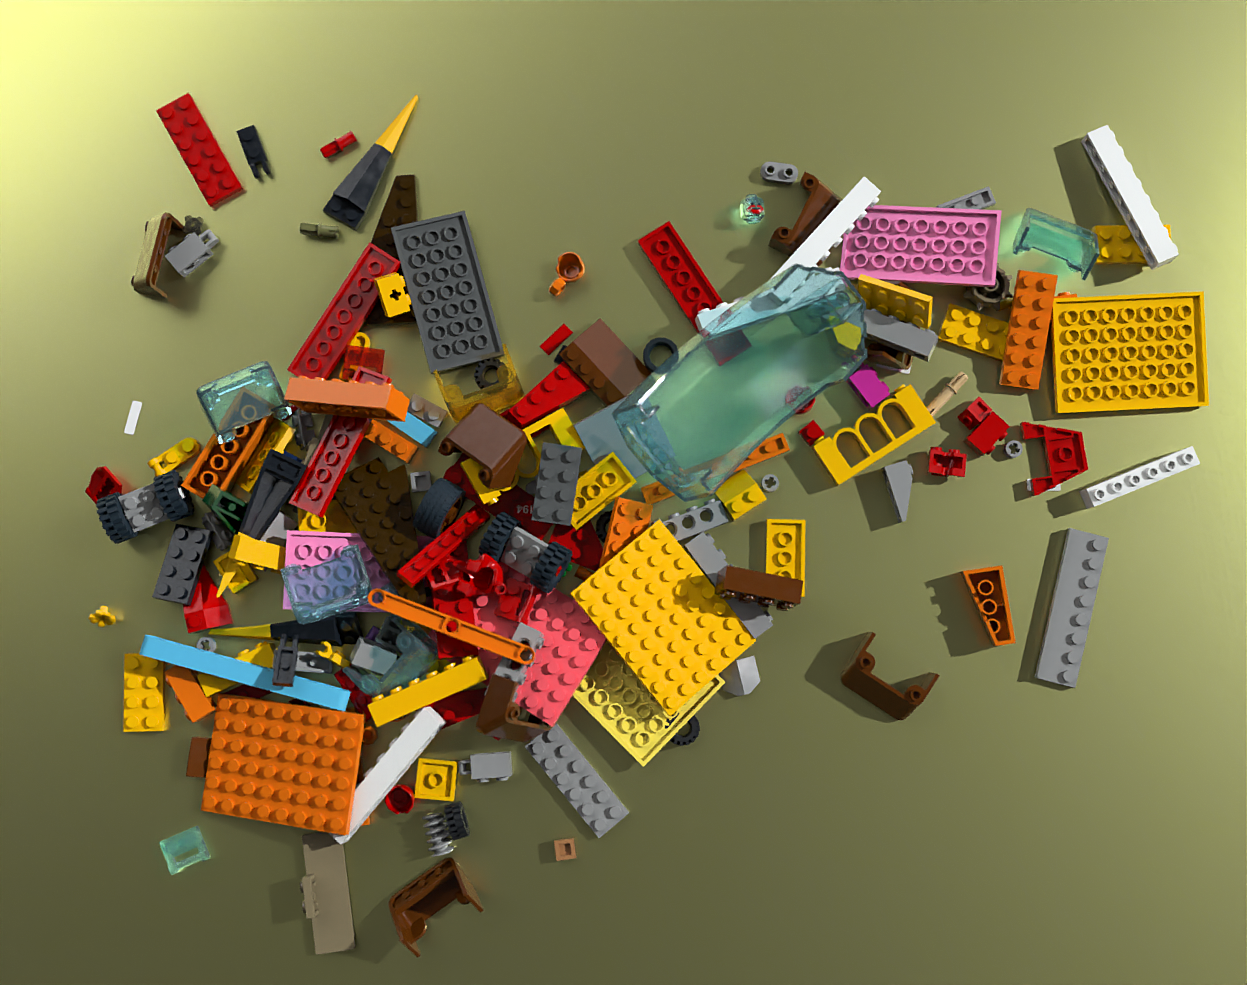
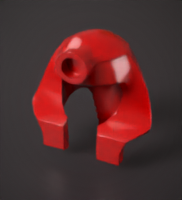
[453,554,507,598]

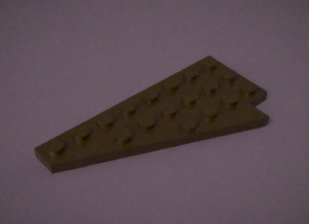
[366,174,418,327]
[334,457,426,605]

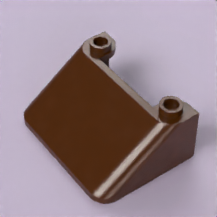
[768,172,843,267]
[131,212,185,299]
[438,403,527,489]

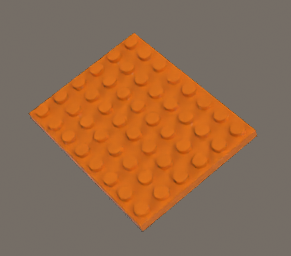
[201,693,366,835]

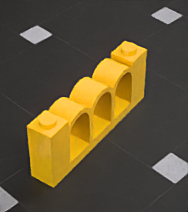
[812,384,936,486]
[460,408,585,506]

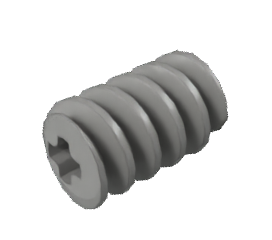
[422,812,454,857]

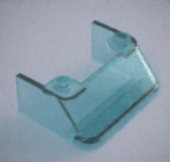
[1013,208,1100,280]
[342,614,438,697]

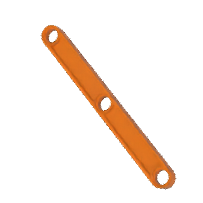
[368,589,535,665]

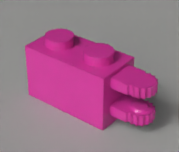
[842,355,890,410]

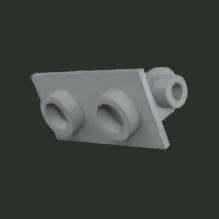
[292,409,315,450]
[202,512,233,551]

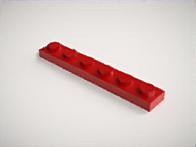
[397,504,491,588]

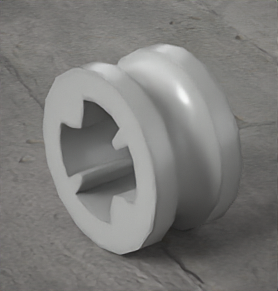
[1003,440,1023,459]
[761,474,779,492]
[196,637,216,652]

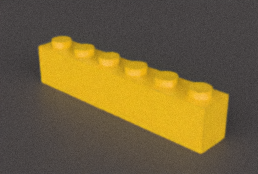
[367,654,488,727]

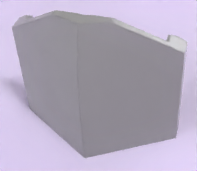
[719,656,760,696]

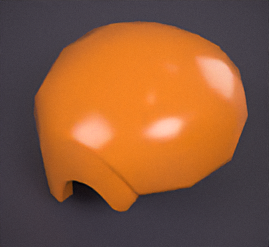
[556,252,585,283]

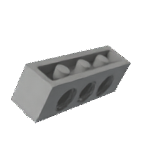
[650,498,728,542]
[484,622,545,702]

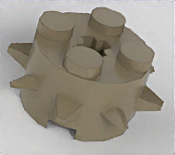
[963,263,1013,311]

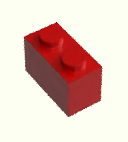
[963,411,1010,457]

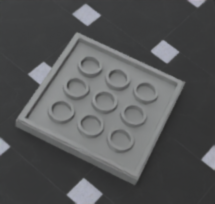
[573,389,676,478]

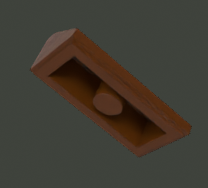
[186,736,212,778]

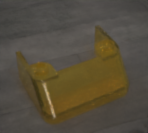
[433,344,525,424]

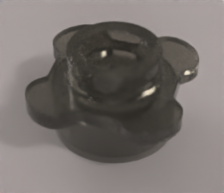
[183,215,203,235]

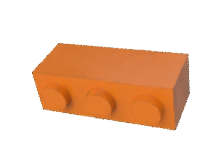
[364,419,419,464]
[164,665,217,723]

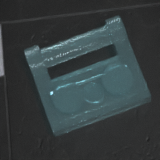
[159,825,210,875]

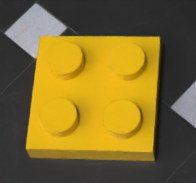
[415,758,458,801]

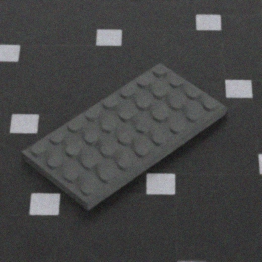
[391,211,505,374]

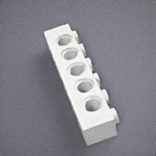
[1079,446,1200,509]

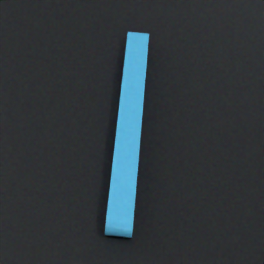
[139,635,351,711]

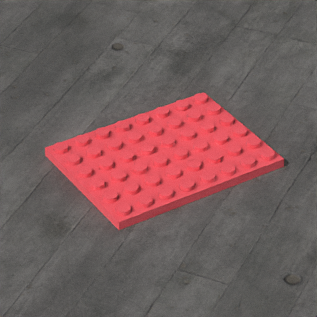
[422,554,607,727]

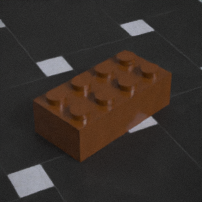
[714,565,803,611]

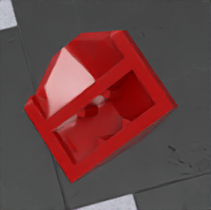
[85,466,122,504]
[425,556,463,591]

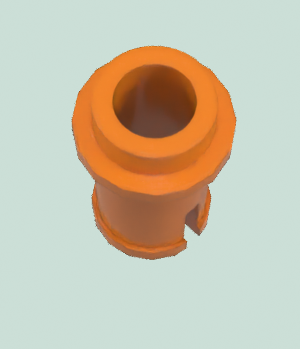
[574,566,593,581]

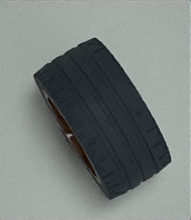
[413,478,466,539]

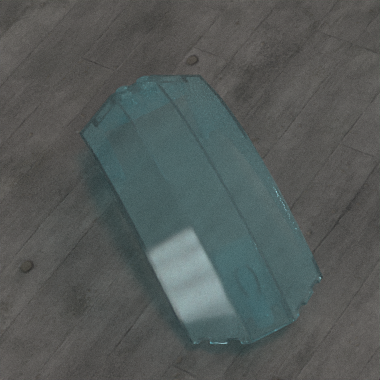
[611,264,867,502]

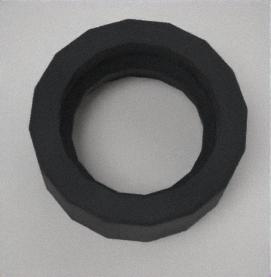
[643,337,679,375]

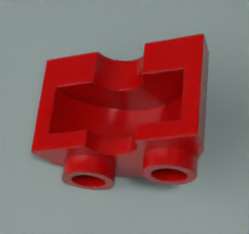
[927,447,967,477]

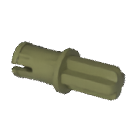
[300,223,339,238]

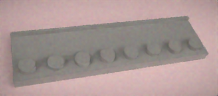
[1034,528,1109,688]

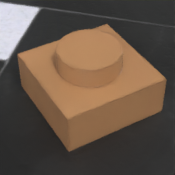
[554,837,576,861]

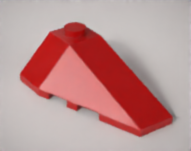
[183,564,233,633]

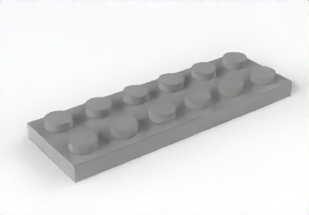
[525,723,629,838]

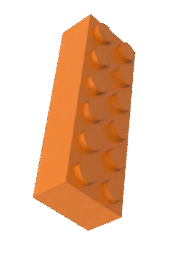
[284,376,410,422]
[181,387,281,499]

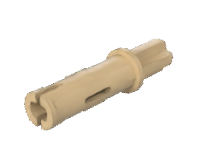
[926,372,968,417]

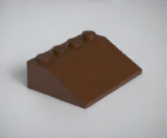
[559,318,652,407]

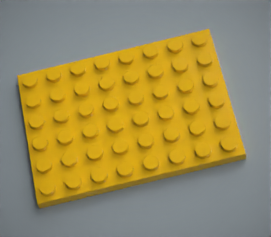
[1051,291,1209,414]
[569,519,757,716]

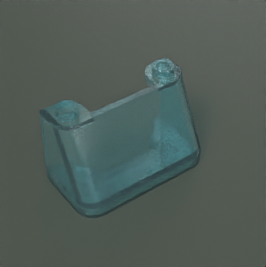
[196,361,292,444]
[280,544,375,624]

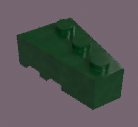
[202,484,248,536]

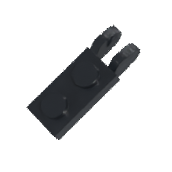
[236,125,271,179]
[272,634,299,687]

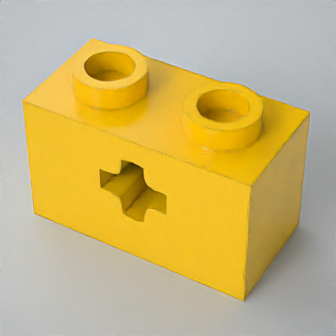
[374,272,411,318]

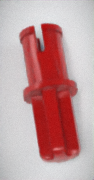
[320,131,357,158]

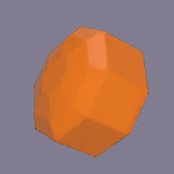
[549,278,566,297]
[362,726,378,745]

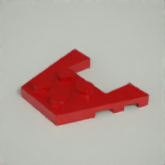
[1020,422,1088,496]

